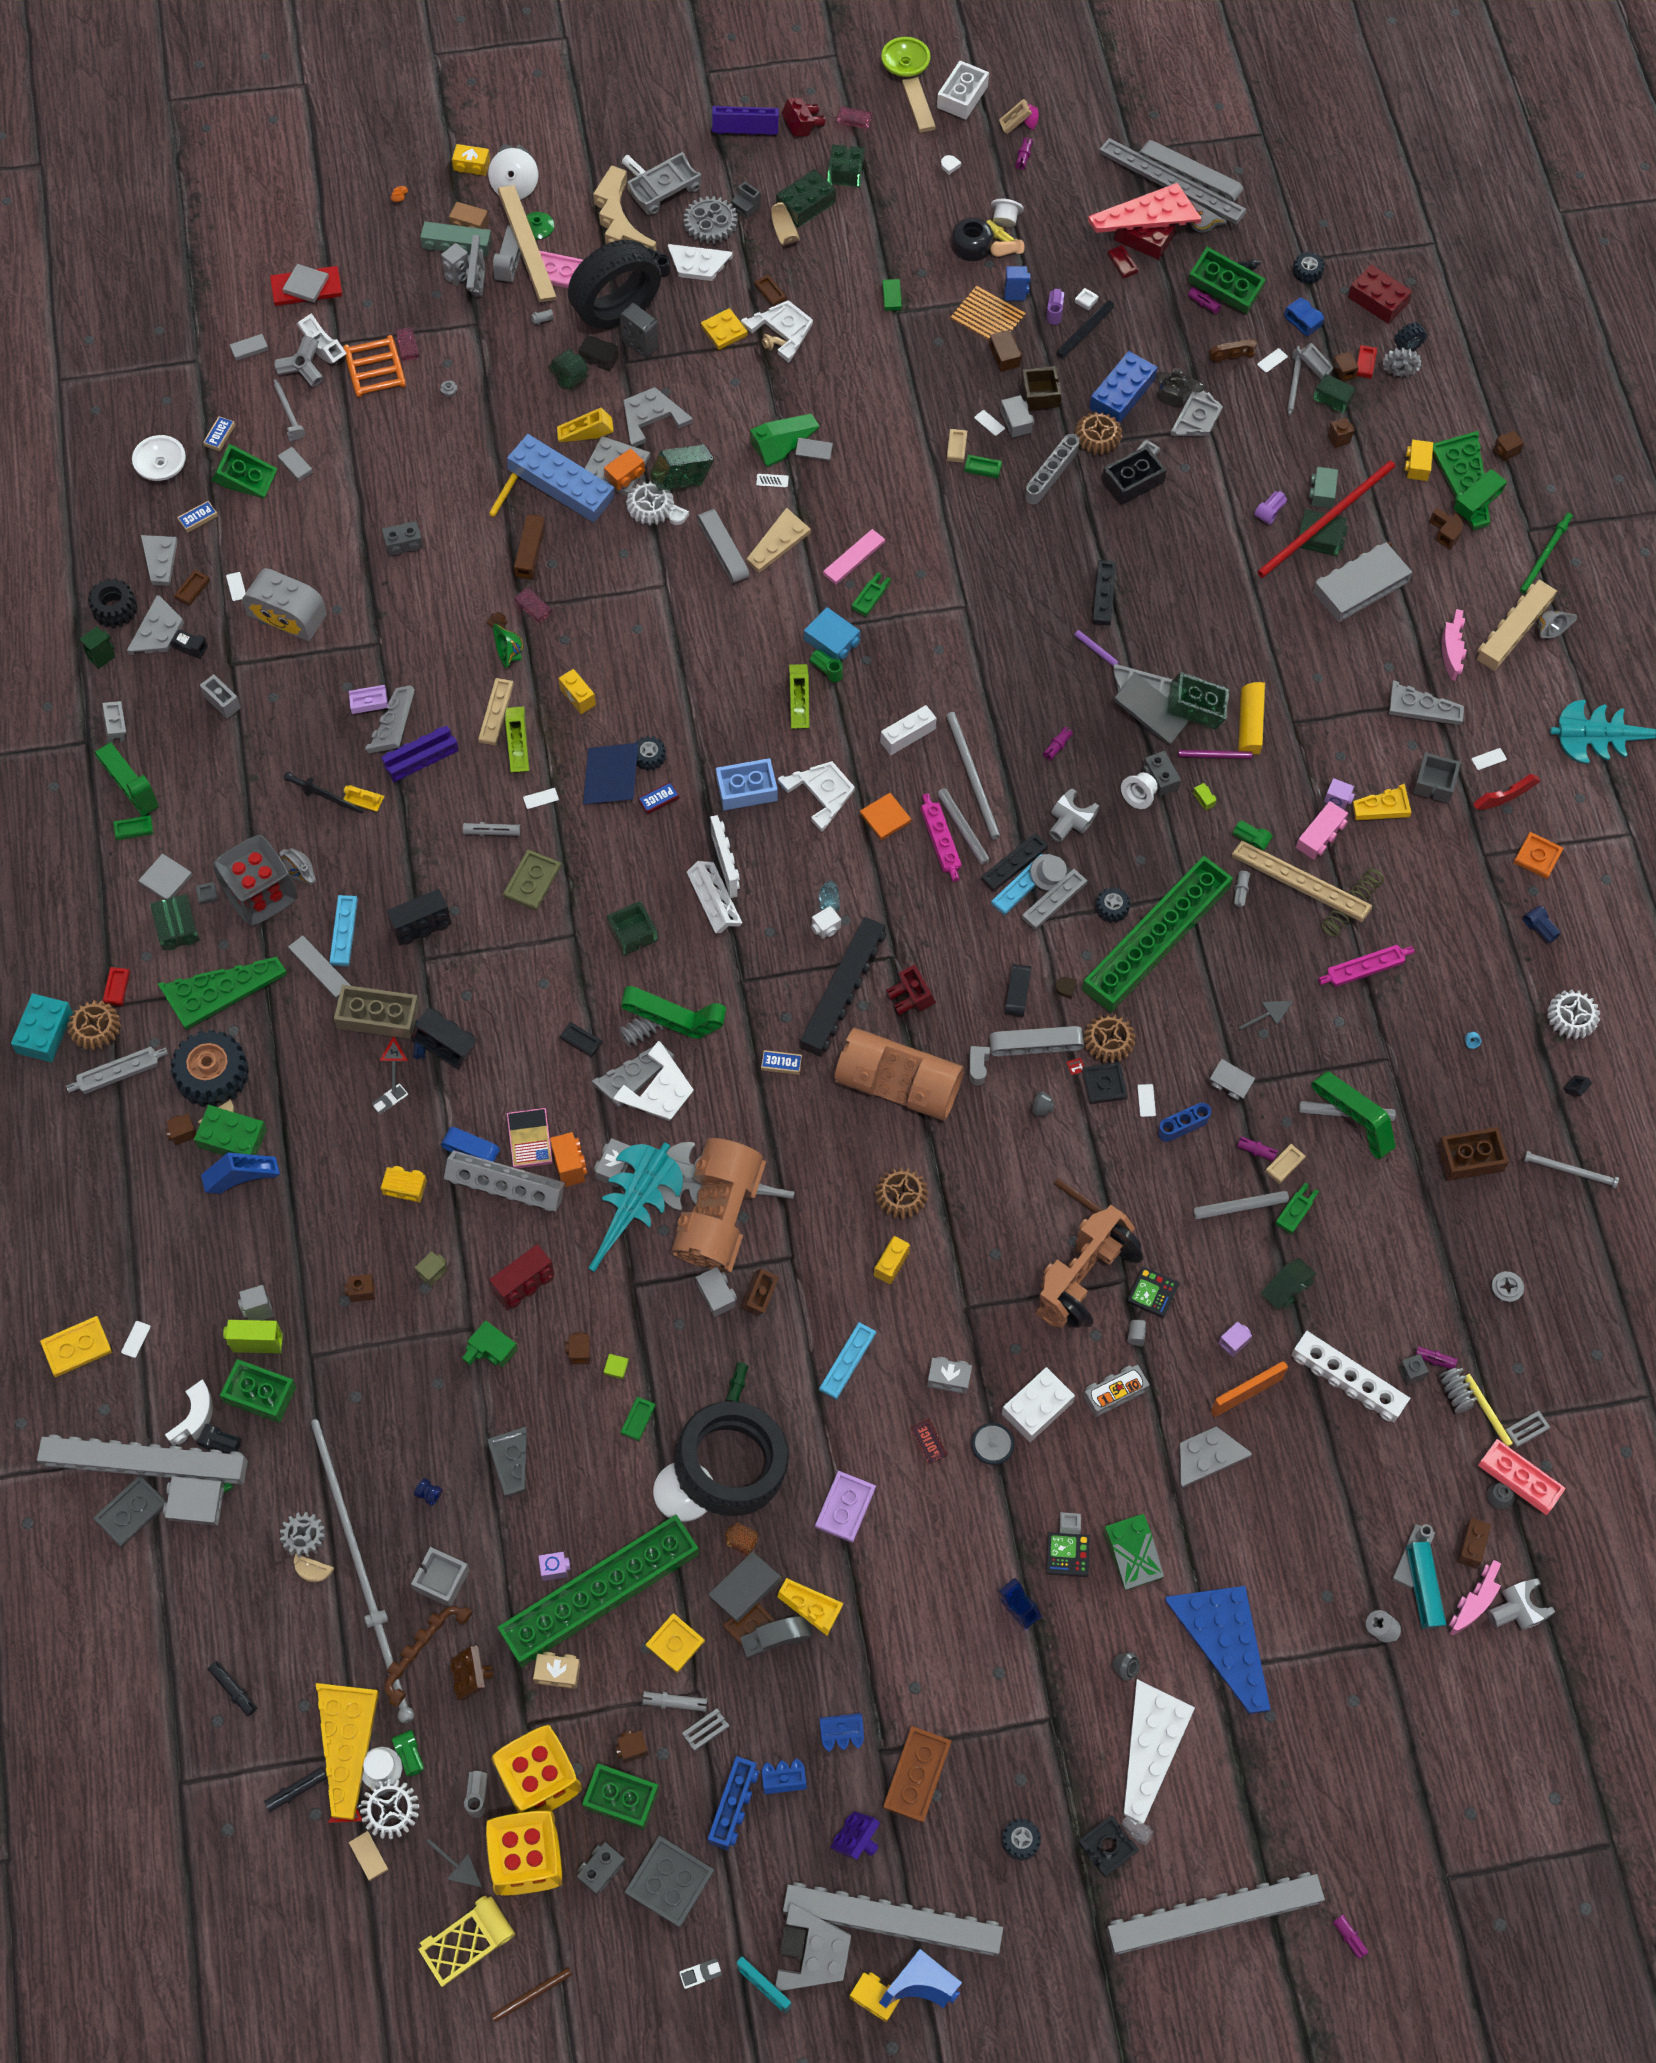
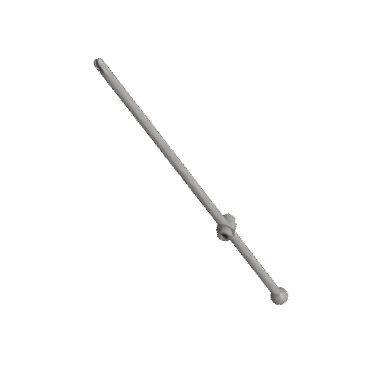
[311,1419,414,1723]

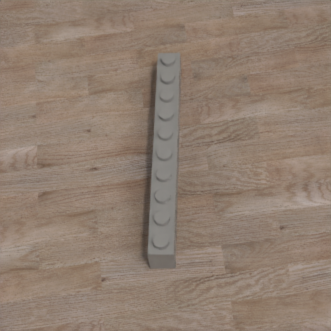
[37,1435,248,1485]
[1106,1872,1325,1956]
[783,1882,1003,1957]

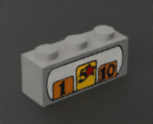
[1083,1365,1150,1418]

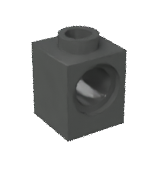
[1398,1354,1429,1386]

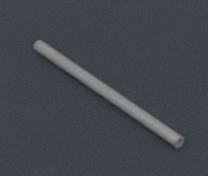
[946,712,1000,840]

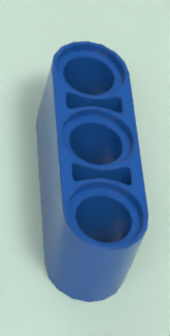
[1158,1103,1211,1142]
[441,1127,500,1162]

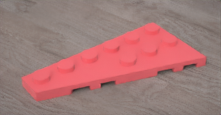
[1088,183,1202,233]

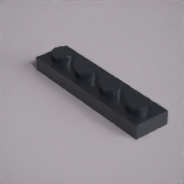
[1093,560,1116,625]
[981,833,1048,892]

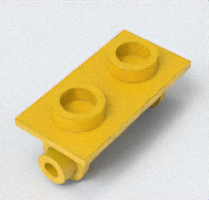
[344,785,384,812]

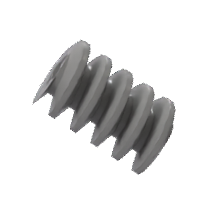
[619,1016,663,1049]
[1439,1368,1477,1413]
[1366,1610,1401,1643]

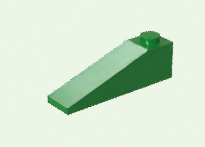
[750,414,819,468]

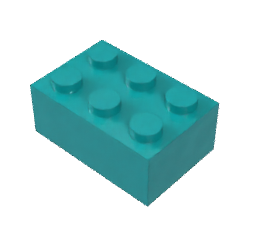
[11,993,73,1062]

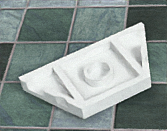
[668,244,732,281]

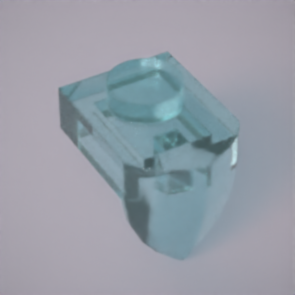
[819,880,840,911]

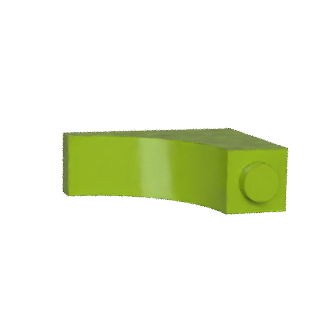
[789,664,809,728]
[505,707,529,772]

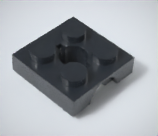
[1078,1815,1139,1878]

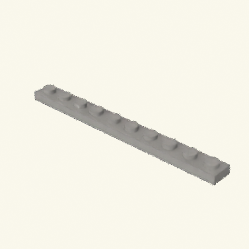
[1099,138,1246,225]

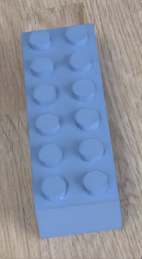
[507,434,614,523]

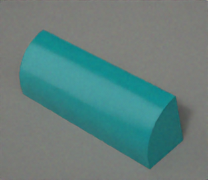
[1406,1542,1447,1629]

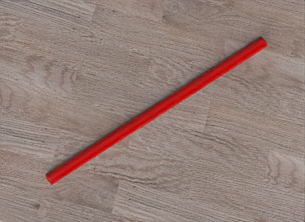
[1257,460,1395,578]

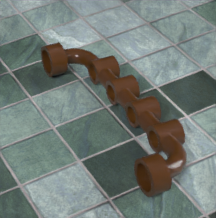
[384,1606,473,1708]

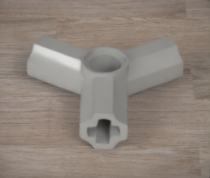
[275,336,324,387]

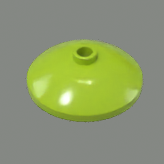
[881,37,930,77]

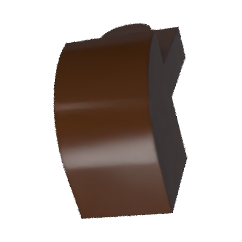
[1430,508,1463,550]

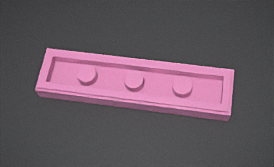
[823,529,885,585]

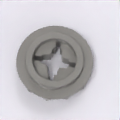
[1491,1272,1524,1303]

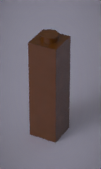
[514,514,546,580]

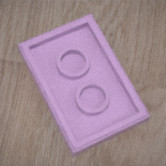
[815,1471,876,1543]

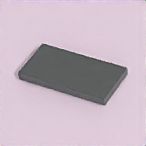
[1113,672,1191,746]

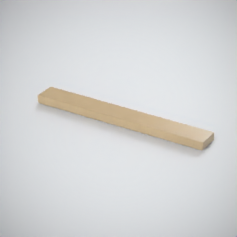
[498,185,556,303]
[1232,841,1372,922]

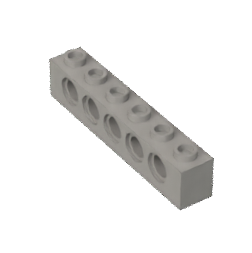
[444,1151,565,1211]

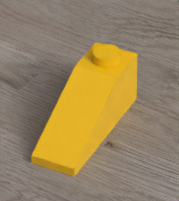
[557,408,614,442]

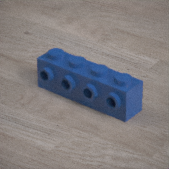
[708,1756,759,1851]

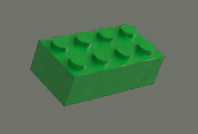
[1188,247,1266,315]

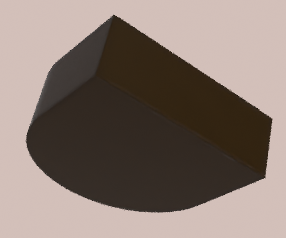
[1056,977,1077,999]

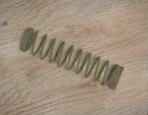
[1322,868,1384,937]

